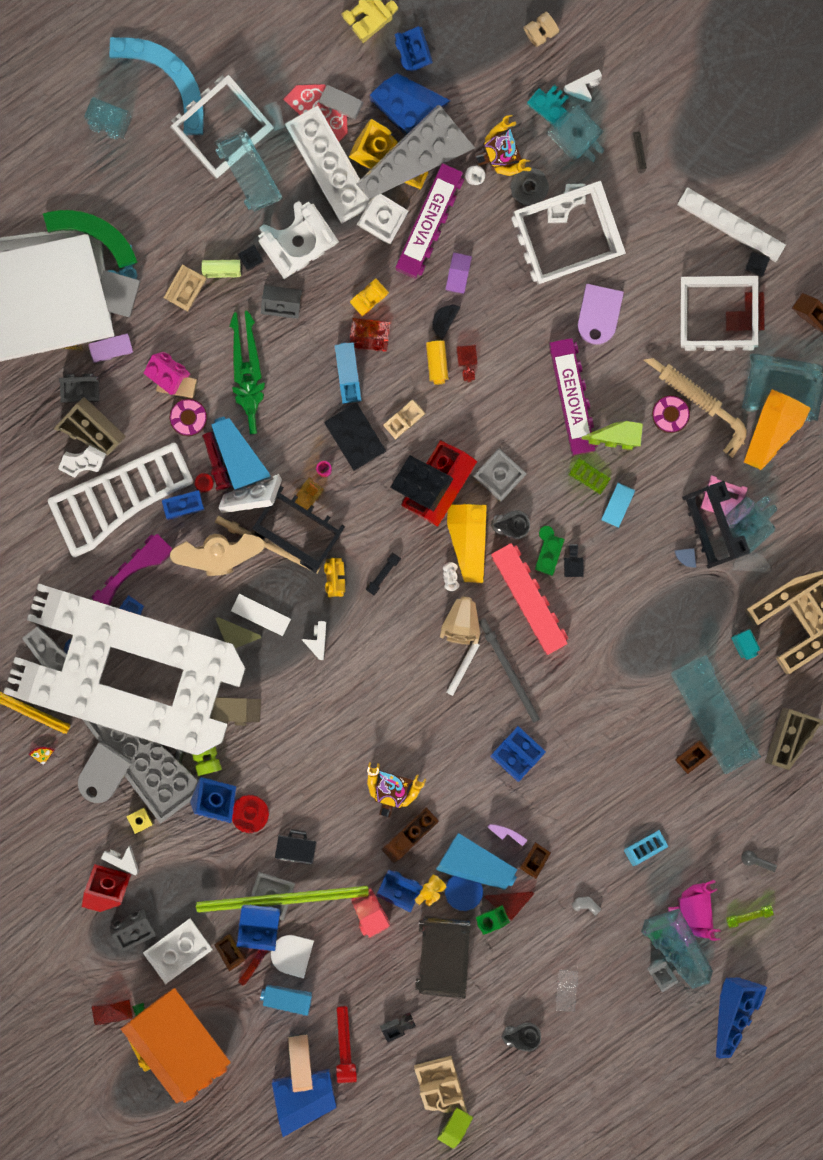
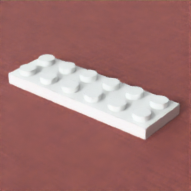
[285,106,371,224]

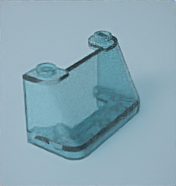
[742,354,823,422]

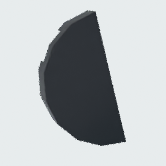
[433,305,460,341]

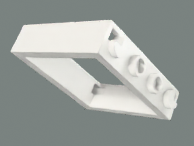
[170,75,274,179]
[681,276,758,351]

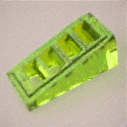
[568,458,611,495]

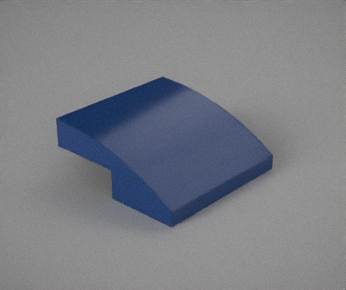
[490,726,546,782]

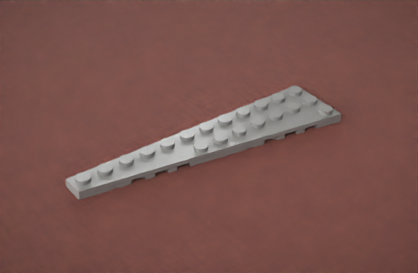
[22,626,198,824]

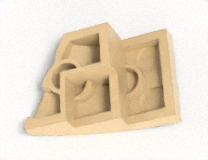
[414,1056,467,1113]

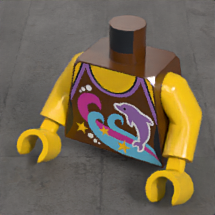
[475,115,531,176]
[367,762,426,818]

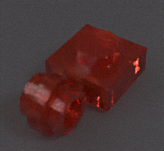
[456,345,478,383]

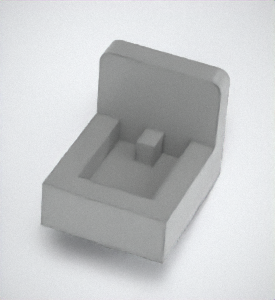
[648,958,678,993]

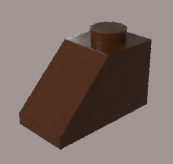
[792,293,823,333]

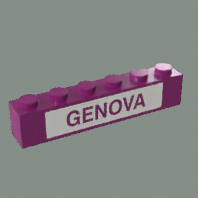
[395,163,465,279]
[549,338,598,456]

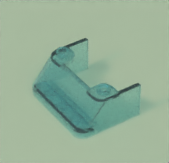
[214,127,283,212]

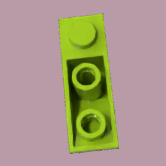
[582,421,643,450]

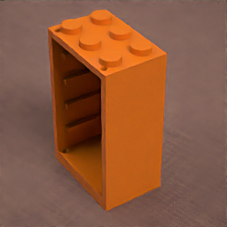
[121,988,231,1104]

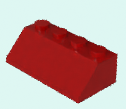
[401,440,478,527]

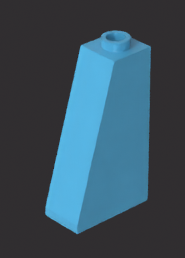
[211,417,271,490]
[436,833,517,890]

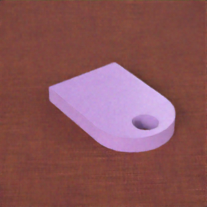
[578,284,624,345]

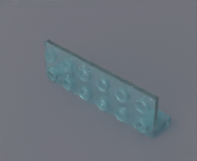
[671,655,761,774]

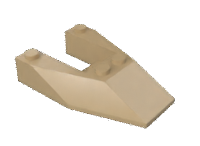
[745,571,823,674]

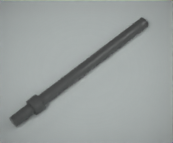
[479,618,540,723]

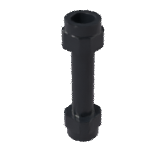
[365,552,401,596]

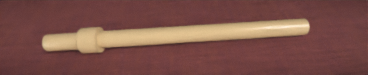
[215,516,321,574]

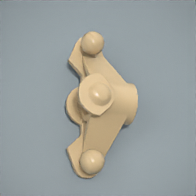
[170,533,264,576]

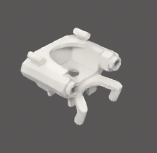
[258,201,339,279]

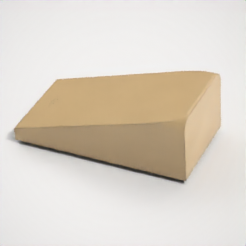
[156,377,198,399]

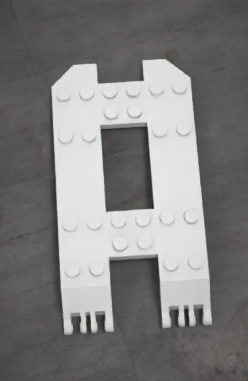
[3,584,245,755]

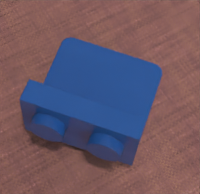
[237,905,280,951]

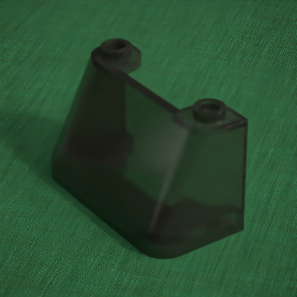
[415,916,470,999]

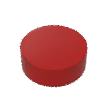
[194,473,214,493]

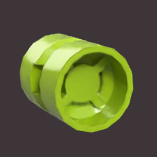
[192,746,222,776]

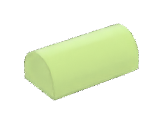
[202,260,241,278]

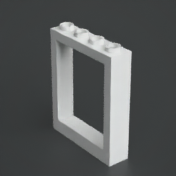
[511,181,626,285]

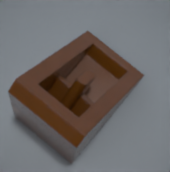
[675,740,712,774]
[519,842,551,879]

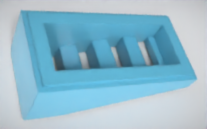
[624,830,669,866]

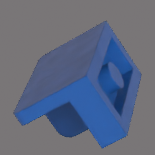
[162,490,205,520]

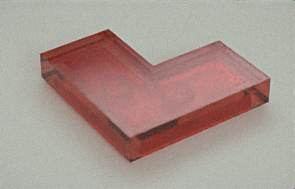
[726,292,765,331]

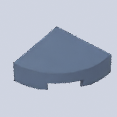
[675,548,696,568]

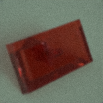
[91,999,133,1025]

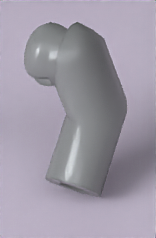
[572,897,601,915]

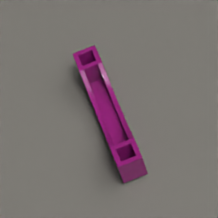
[91,534,173,606]

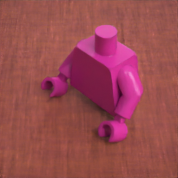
[668,880,721,941]

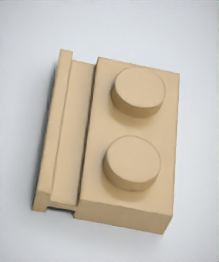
[163,264,207,312]

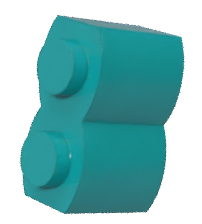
[731,629,761,660]

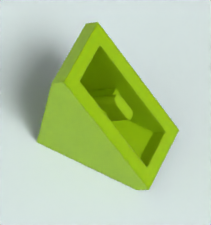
[437,1107,473,1149]

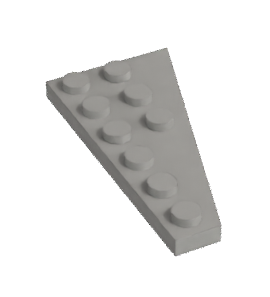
[356,105,475,199]

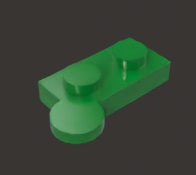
[535,526,565,576]

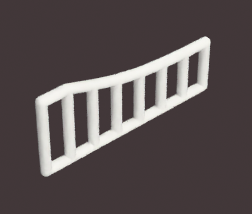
[48,443,193,557]

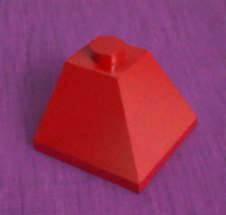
[82,864,131,912]

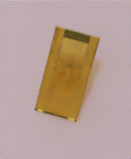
[295,477,325,510]

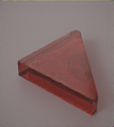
[484,891,535,921]
[238,950,269,986]

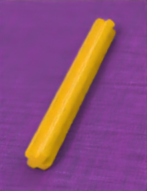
[0,692,70,734]

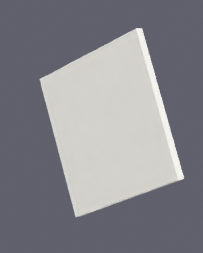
[0,234,114,361]

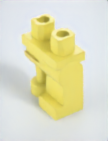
[341,0,398,43]

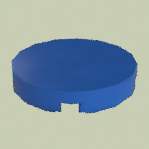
[445,876,483,911]

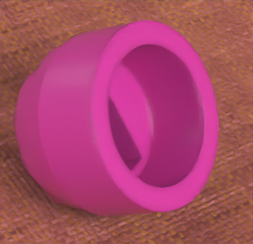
[316,461,332,477]

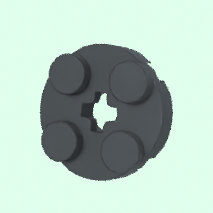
[510,167,549,206]

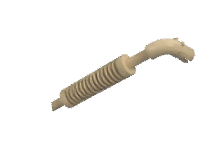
[644,358,747,458]

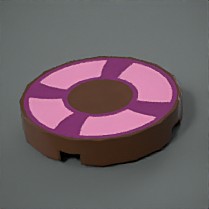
[652,395,690,434]
[169,398,208,437]

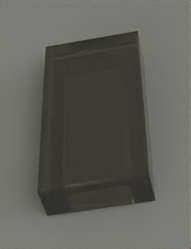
[631,131,647,173]

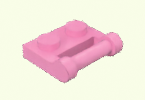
[700,475,748,520]

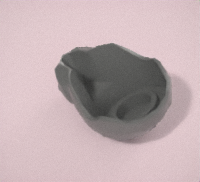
[491,510,530,539]
[501,1022,541,1052]

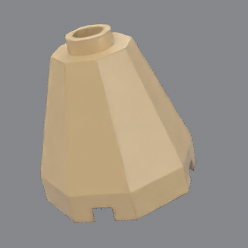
[440,597,480,645]

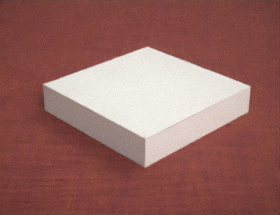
[357,194,408,244]

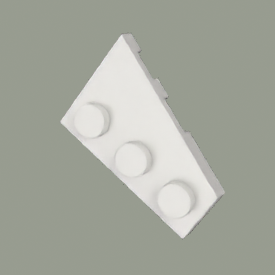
[219,474,282,513]

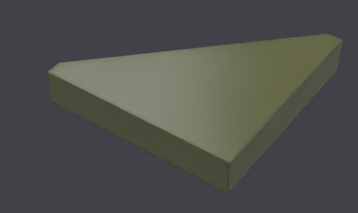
[215,617,262,649]

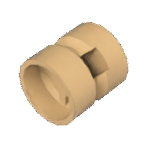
[524,12,559,47]

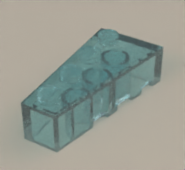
[641,909,713,989]

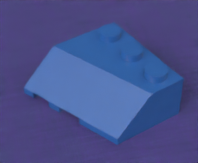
[370,73,450,136]
[272,1069,337,1137]

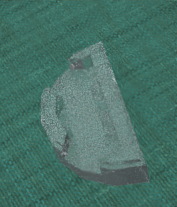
[732,552,771,573]

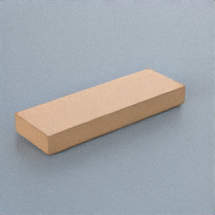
[288,1034,313,1092]

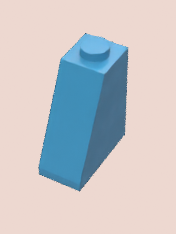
[335,343,361,404]
[260,985,312,1016]

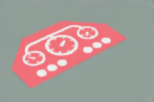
[283,84,348,142]

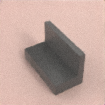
[261,285,302,319]

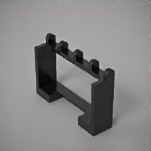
[682,481,750,569]
[251,485,345,573]

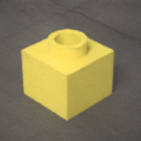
[127,808,154,834]

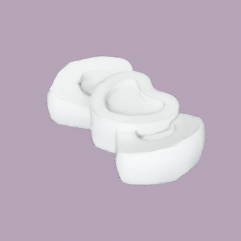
[443,562,459,591]

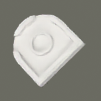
[271,935,314,978]

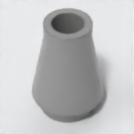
[263,101,285,131]

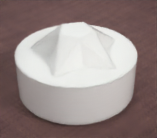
[465,166,485,185]

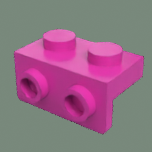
[143,352,190,395]

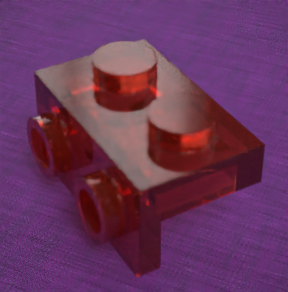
[349,318,390,352]

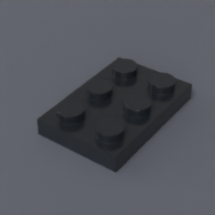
[324,402,386,471]
[390,455,453,512]

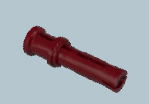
[202,432,232,491]

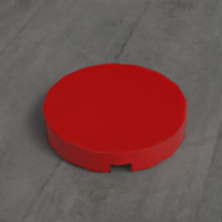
[232,795,269,833]

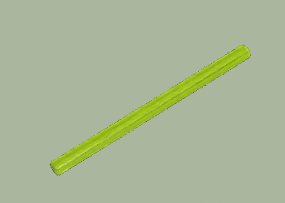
[196,886,369,912]

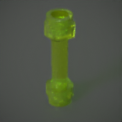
[726,905,774,929]

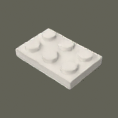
[143,918,213,984]

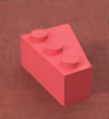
[351,889,390,938]

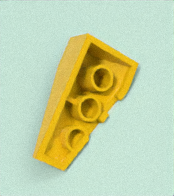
[349,119,429,189]
[447,504,487,583]

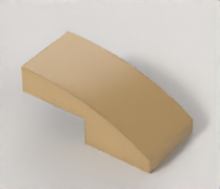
[383,399,426,440]

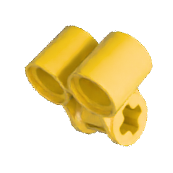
[350,278,389,316]

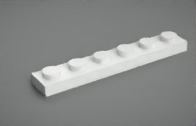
[677,187,786,262]

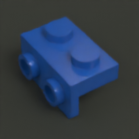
[395,26,433,71]
[376,870,423,913]

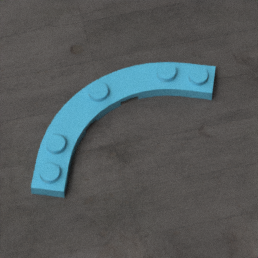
[109,37,204,135]

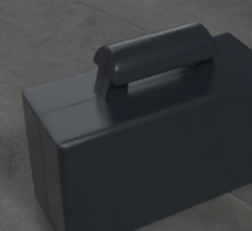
[275,829,316,865]

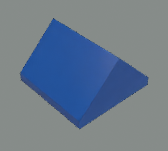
[190,777,236,823]

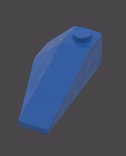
[716,977,767,1058]

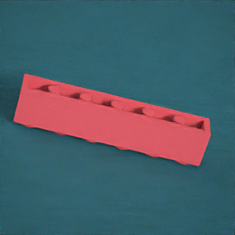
[491,543,569,655]

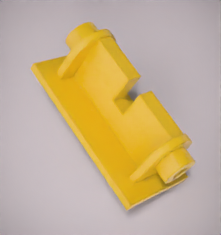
[324,558,346,597]

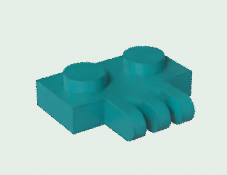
[527,84,569,128]

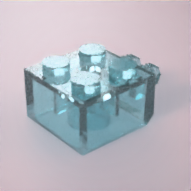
[84,97,132,139]
[546,104,604,162]
[725,496,777,555]

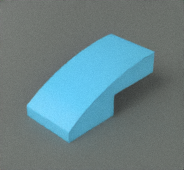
[601,483,635,528]

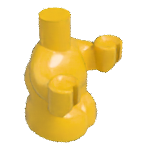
[415,875,446,907]

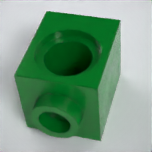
[475,905,510,935]

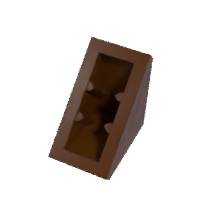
[214,934,247,971]

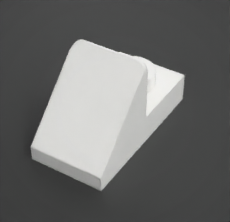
[564,69,602,102]
[302,621,327,660]
[101,845,139,876]

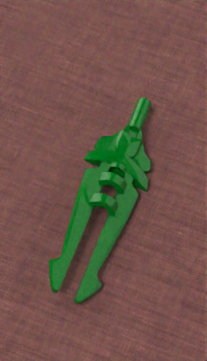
[230,310,265,435]

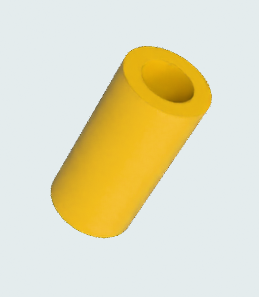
[426,341,449,385]

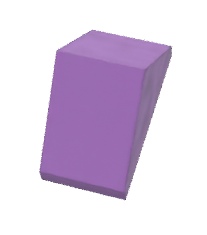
[446,253,472,294]

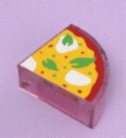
[28,746,55,766]

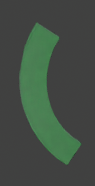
[42,210,138,268]

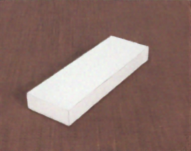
[231,594,291,636]

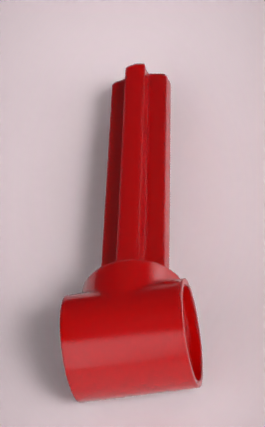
[336,1006,357,1083]

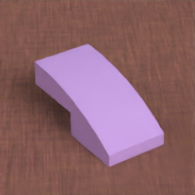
[88,334,133,363]
[487,824,527,846]

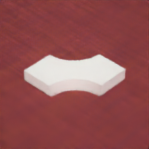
[547,184,586,223]
[58,445,106,478]

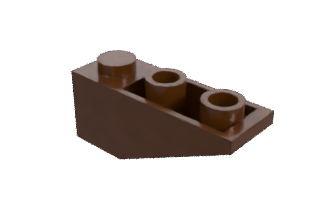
[381,807,439,863]

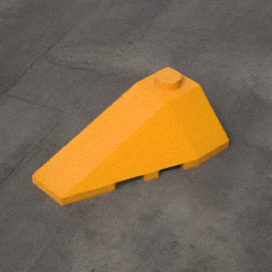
[744,389,811,470]

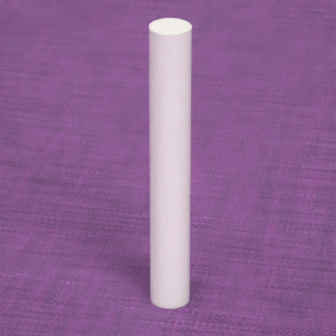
[446,642,480,696]

